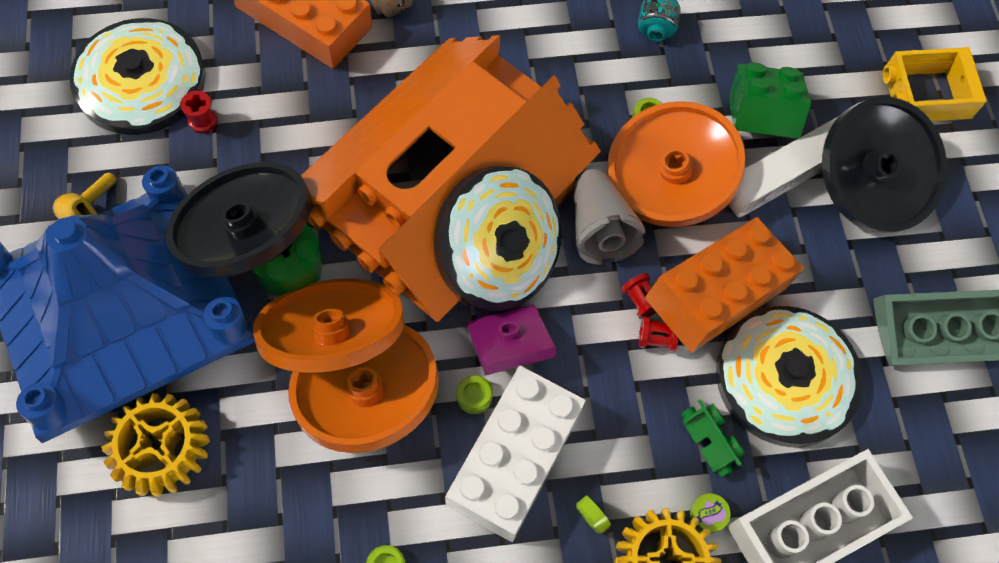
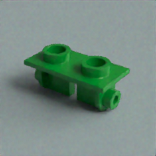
[681,399,746,478]

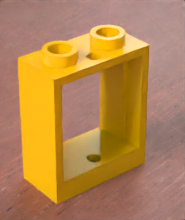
[883,47,987,121]

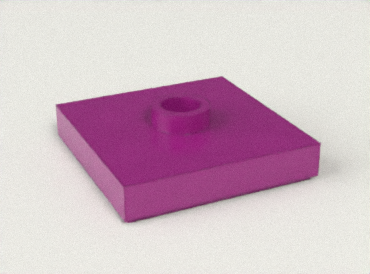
[466,304,556,376]

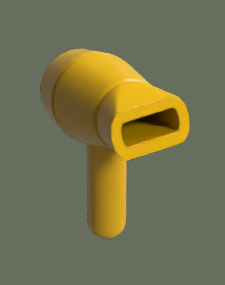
[53,173,116,219]

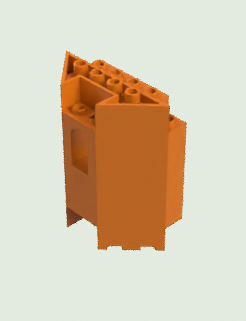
[301,35,601,323]

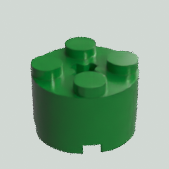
[251,224,323,296]

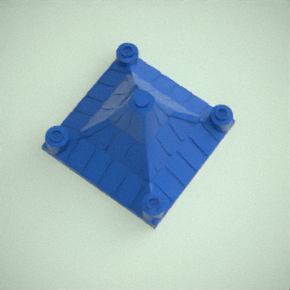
[0,165,255,443]

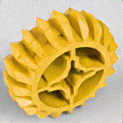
[101,393,210,497]
[614,508,722,563]

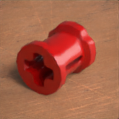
[180,90,218,134]
[621,273,657,320]
[638,316,679,352]

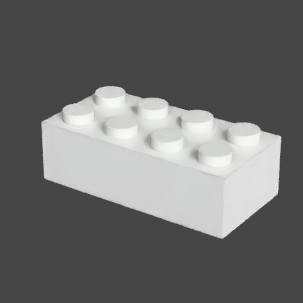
[445,365,586,543]
[728,449,913,563]

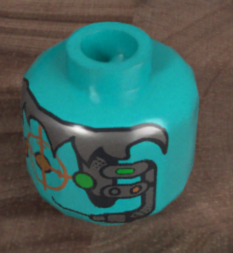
[638,0,681,42]

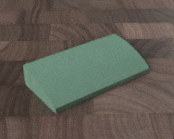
[873,290,999,366]

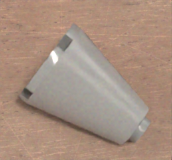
[574,169,646,265]

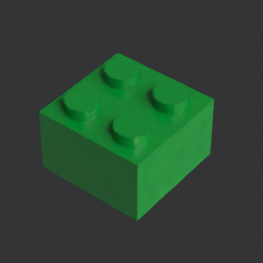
[729,62,811,139]

